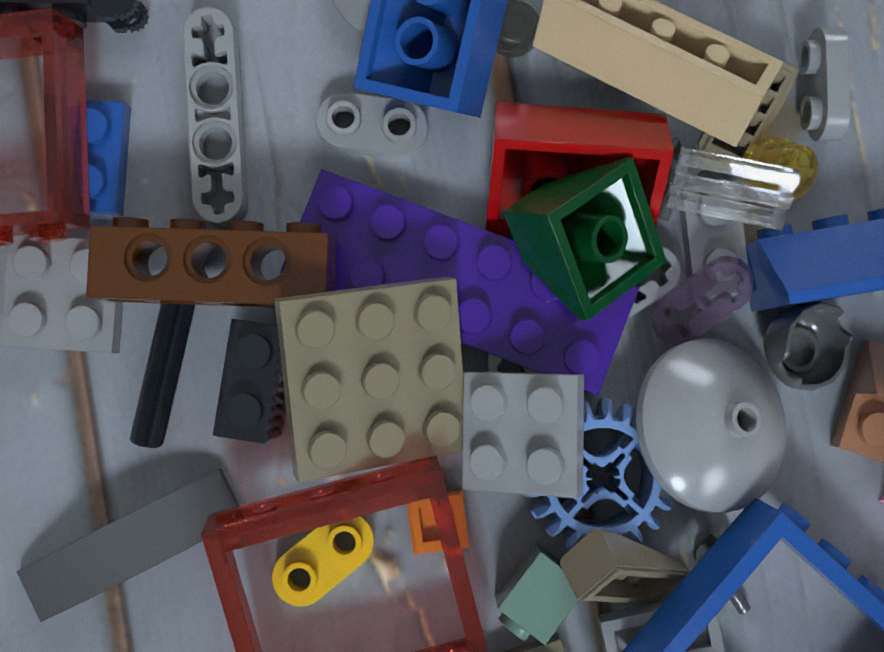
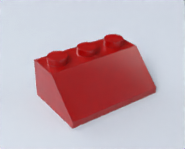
[485,102,674,236]

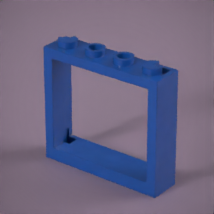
[622,498,884,652]

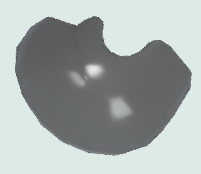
[763,301,853,391]

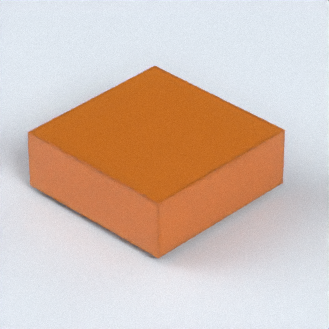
[406,488,470,555]

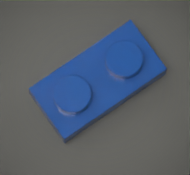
[60,99,131,216]

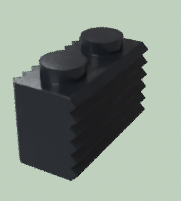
[213,319,286,444]

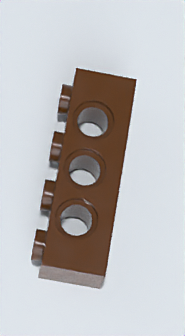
[86,217,337,308]

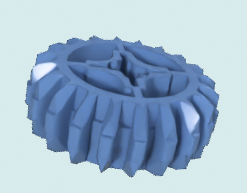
[524,398,673,549]

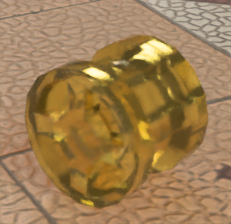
[742,135,818,201]

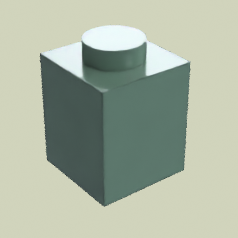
[495,542,579,645]

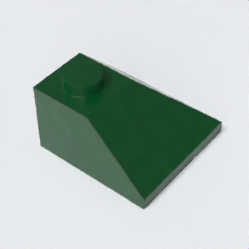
[503,157,667,321]

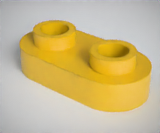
[272,510,375,606]

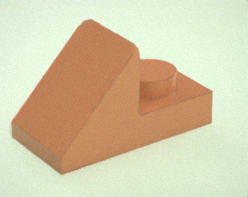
[830,340,884,463]

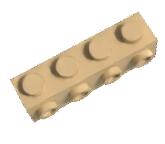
[533,0,784,147]

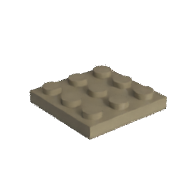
[274,276,464,483]

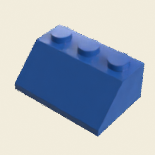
[353,0,508,118]
[746,208,884,312]

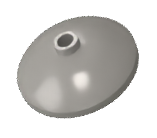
[636,338,787,513]

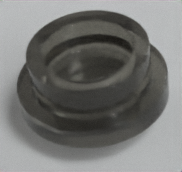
[496,0,539,58]

